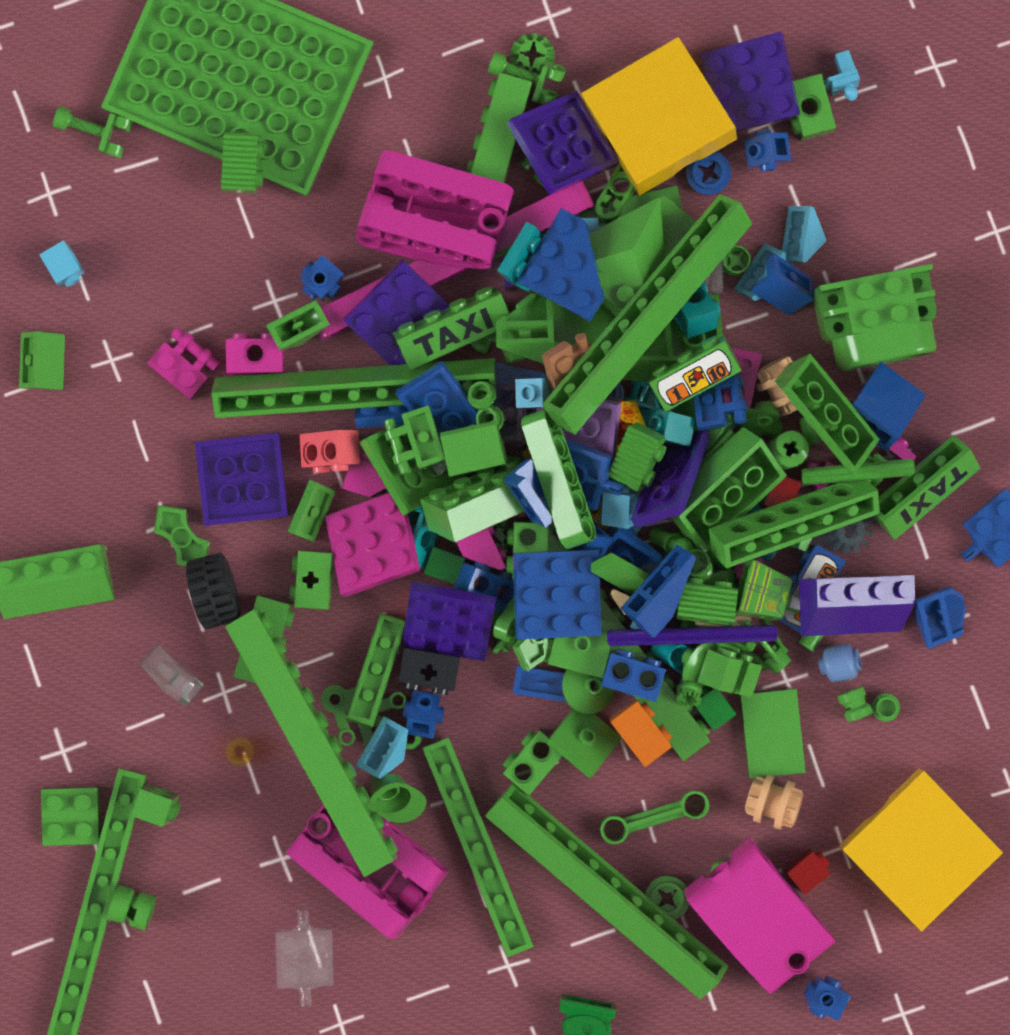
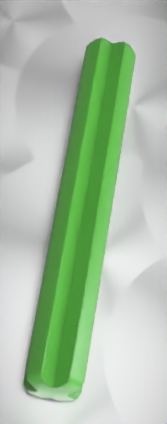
[801,459,915,485]

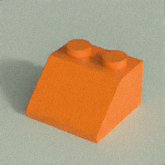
[609,699,673,767]

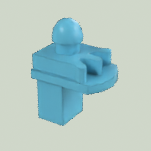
[824,50,860,101]

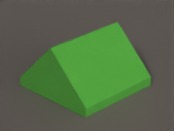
[440,420,509,477]

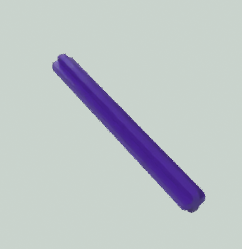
[607,625,777,646]

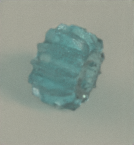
[826,520,873,554]

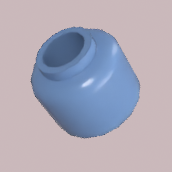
[818,643,862,683]

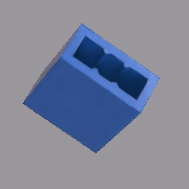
[851,362,926,452]

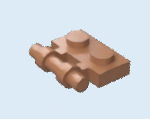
[542,333,591,393]

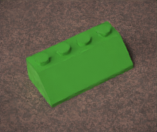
[775,354,880,475]
[0,544,115,619]

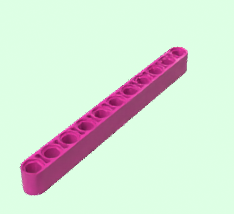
[317,181,595,341]

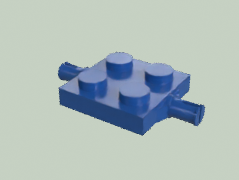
[532,438,624,510]
[960,488,1010,568]

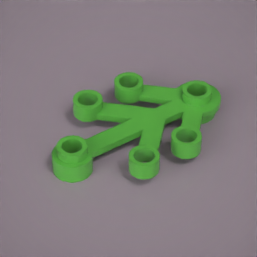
[321,685,422,752]

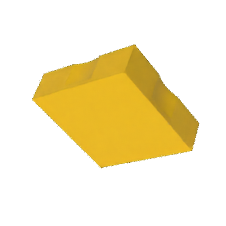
[581,37,737,196]
[839,768,1003,932]

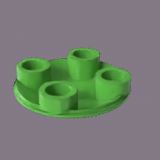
[680,643,721,689]

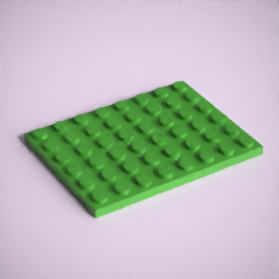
[101,0,374,197]

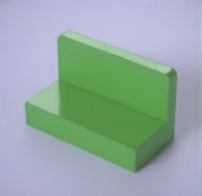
[19,331,65,390]

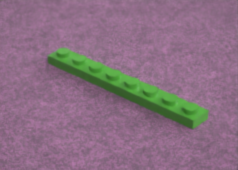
[423,737,534,958]

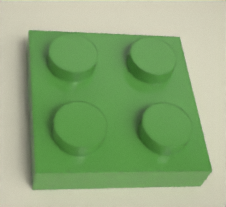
[41,787,100,846]

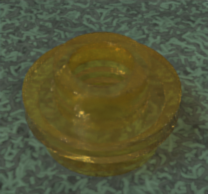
[225,737,254,766]

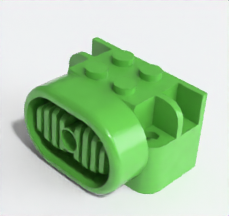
[813,264,937,371]

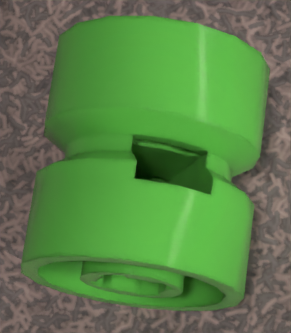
[107,884,157,931]

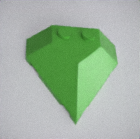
[589,196,665,308]

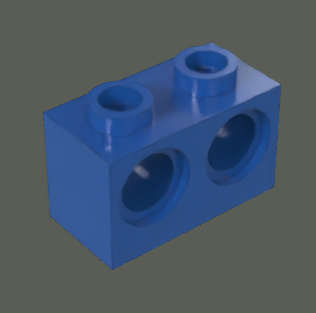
[453,561,514,613]
[601,649,666,702]

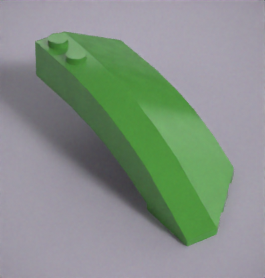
[496,293,723,382]

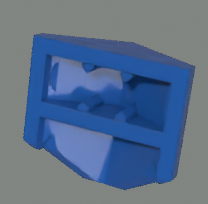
[914,586,966,649]

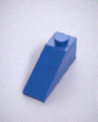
[620,545,696,638]

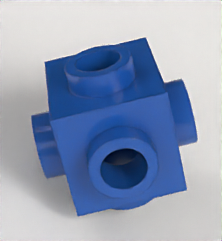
[744,130,792,172]
[300,255,345,301]
[403,691,445,739]
[804,975,851,1021]

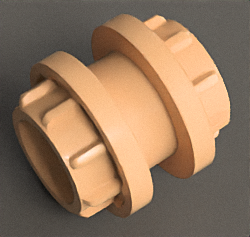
[755,356,798,417]
[745,774,804,830]

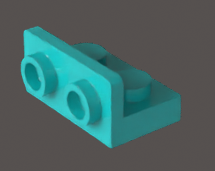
[497,222,544,292]

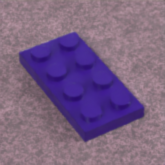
[631,430,710,528]

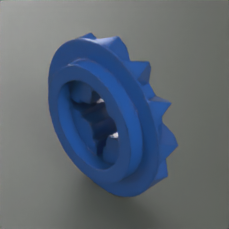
[686,151,731,196]

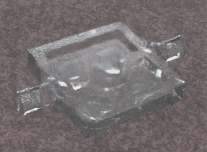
[275,909,334,1007]

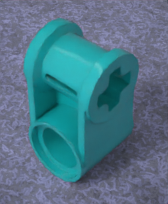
[623,381,678,412]
[651,644,694,674]

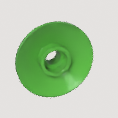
[562,669,614,714]

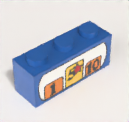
[777,544,846,634]

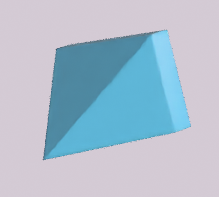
[782,206,827,263]
[734,243,786,301]
[356,716,408,779]

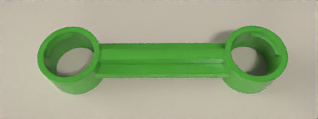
[600,789,709,844]

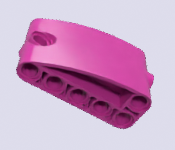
[356,150,514,269]
[286,804,450,939]
[683,837,836,995]

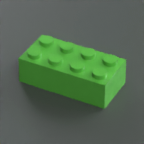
[671,427,787,552]
[420,456,525,542]

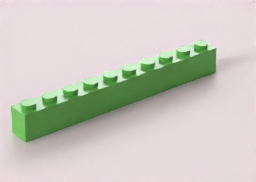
[542,194,752,434]
[211,358,497,418]
[519,522,710,762]
[225,609,398,877]
[485,783,728,1000]

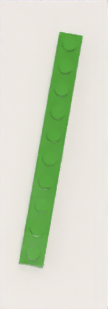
[47,768,147,1035]

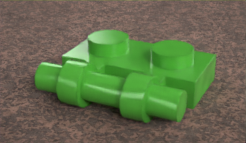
[384,406,445,476]

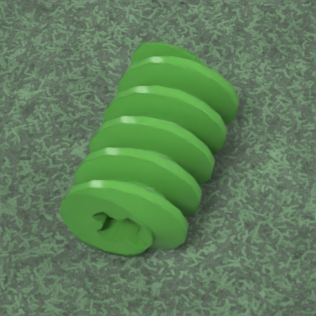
[766,431,809,471]

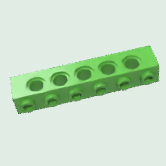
[709,480,880,568]

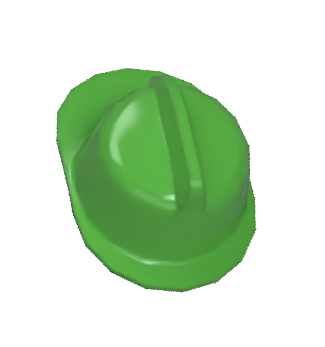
[368,773,427,823]

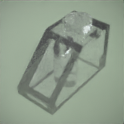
[140,644,204,706]

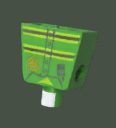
[736,559,800,620]

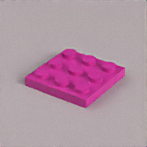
[325,493,420,597]

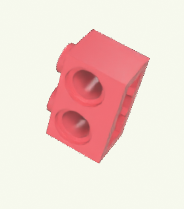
[300,430,360,473]

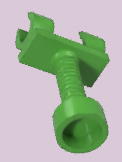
[488,52,566,105]
[53,106,133,158]

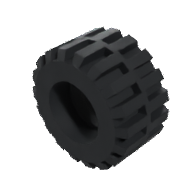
[186,552,241,629]

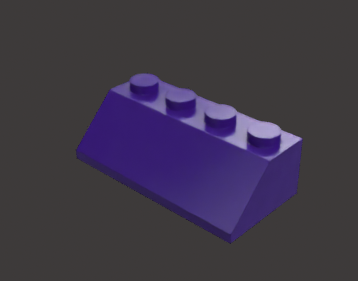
[799,575,915,636]

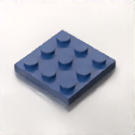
[513,550,601,640]

